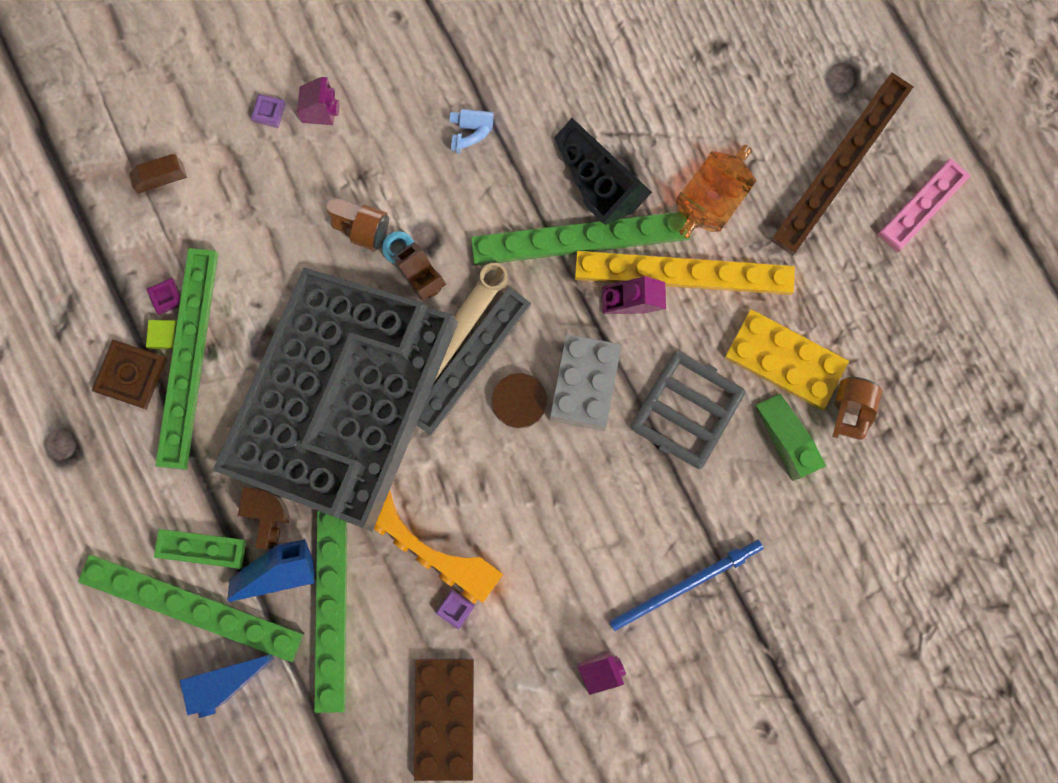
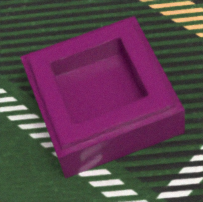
[146,278,181,315]

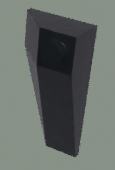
[554,118,652,225]

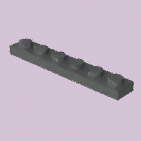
[417,287,531,437]

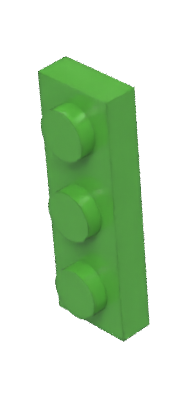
[154,529,246,569]

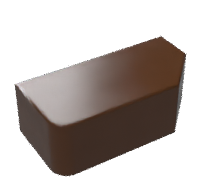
[129,154,187,193]

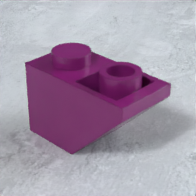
[296,77,340,125]
[602,276,666,314]
[576,651,626,695]

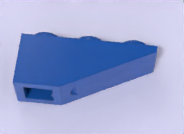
[227,539,314,602]

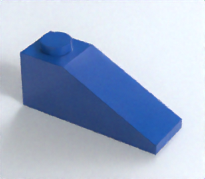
[180,654,274,718]

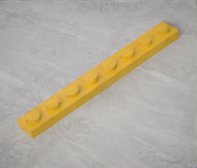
[575,251,795,295]

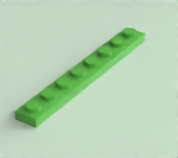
[471,211,690,266]
[156,248,218,470]
[315,511,347,713]
[78,555,304,662]

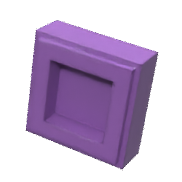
[251,94,286,128]
[435,589,475,630]

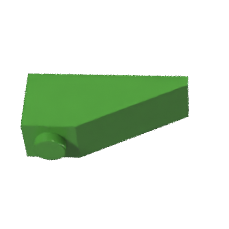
[755,394,826,481]

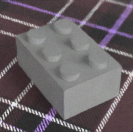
[550,334,622,431]

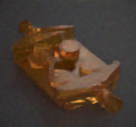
[676,145,757,238]

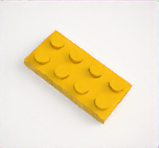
[724,309,849,410]

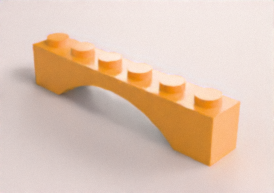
[374,490,504,604]

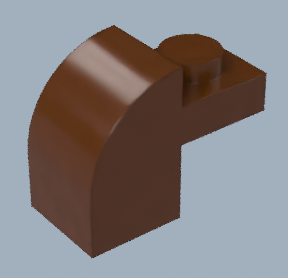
[392,242,447,300]
[238,487,289,550]

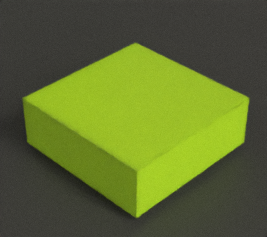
[146,320,177,350]

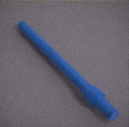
[609,540,764,632]

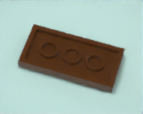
[414,659,474,781]

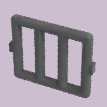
[630,351,745,469]

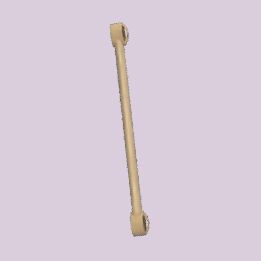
[434,263,508,382]

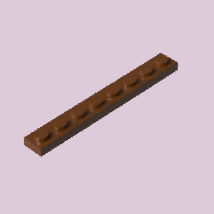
[770,72,914,256]

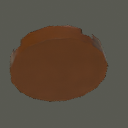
[492,373,547,429]

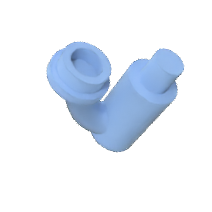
[450,109,494,154]

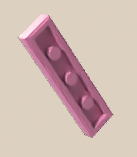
[877,158,971,253]

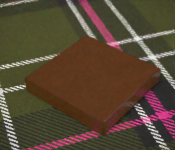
[92,339,167,410]

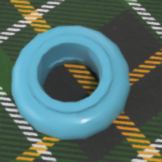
[381,231,414,264]

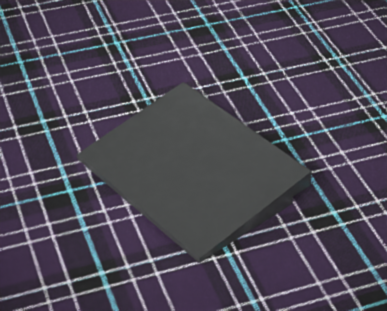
[213,267,459,532]

